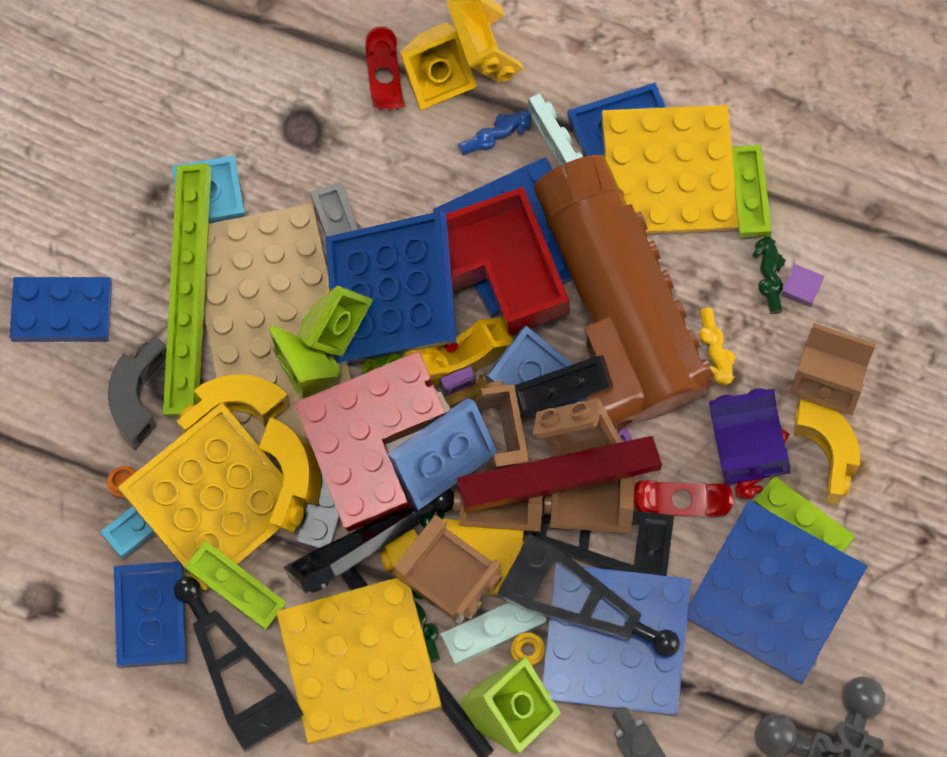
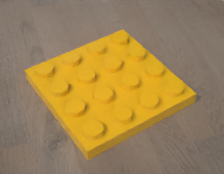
[601,105,738,235]
[117,402,307,592]
[276,578,443,745]

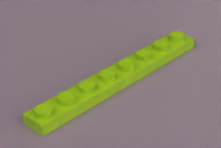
[163,163,211,418]

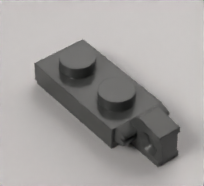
[612,706,666,757]

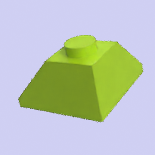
[297,285,373,357]
[269,325,341,400]
[459,657,561,754]

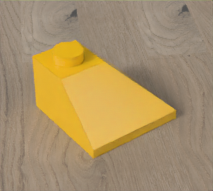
[400,22,477,110]

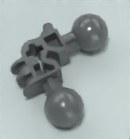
[755,676,885,757]

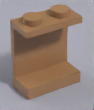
[789,323,876,416]
[474,381,529,472]
[453,473,543,531]
[544,476,634,533]

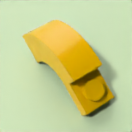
[404,317,513,386]
[177,374,290,435]
[793,398,860,505]
[258,417,322,534]

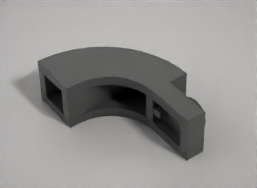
[108,336,167,451]

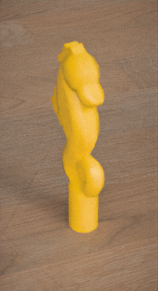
[699,308,736,387]

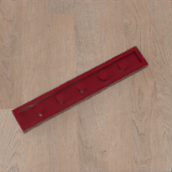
[456,436,662,513]

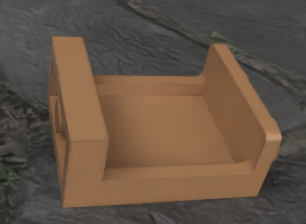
[533,398,623,456]
[394,515,502,625]

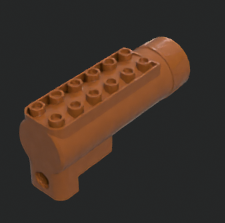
[533,155,713,430]

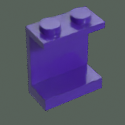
[709,388,790,485]

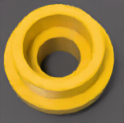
[511,632,545,666]

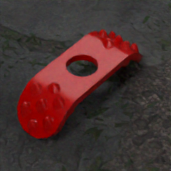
[365,26,405,111]
[634,480,733,517]

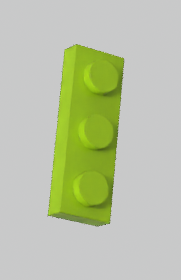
[732,145,772,238]
[754,476,855,553]
[184,540,286,630]

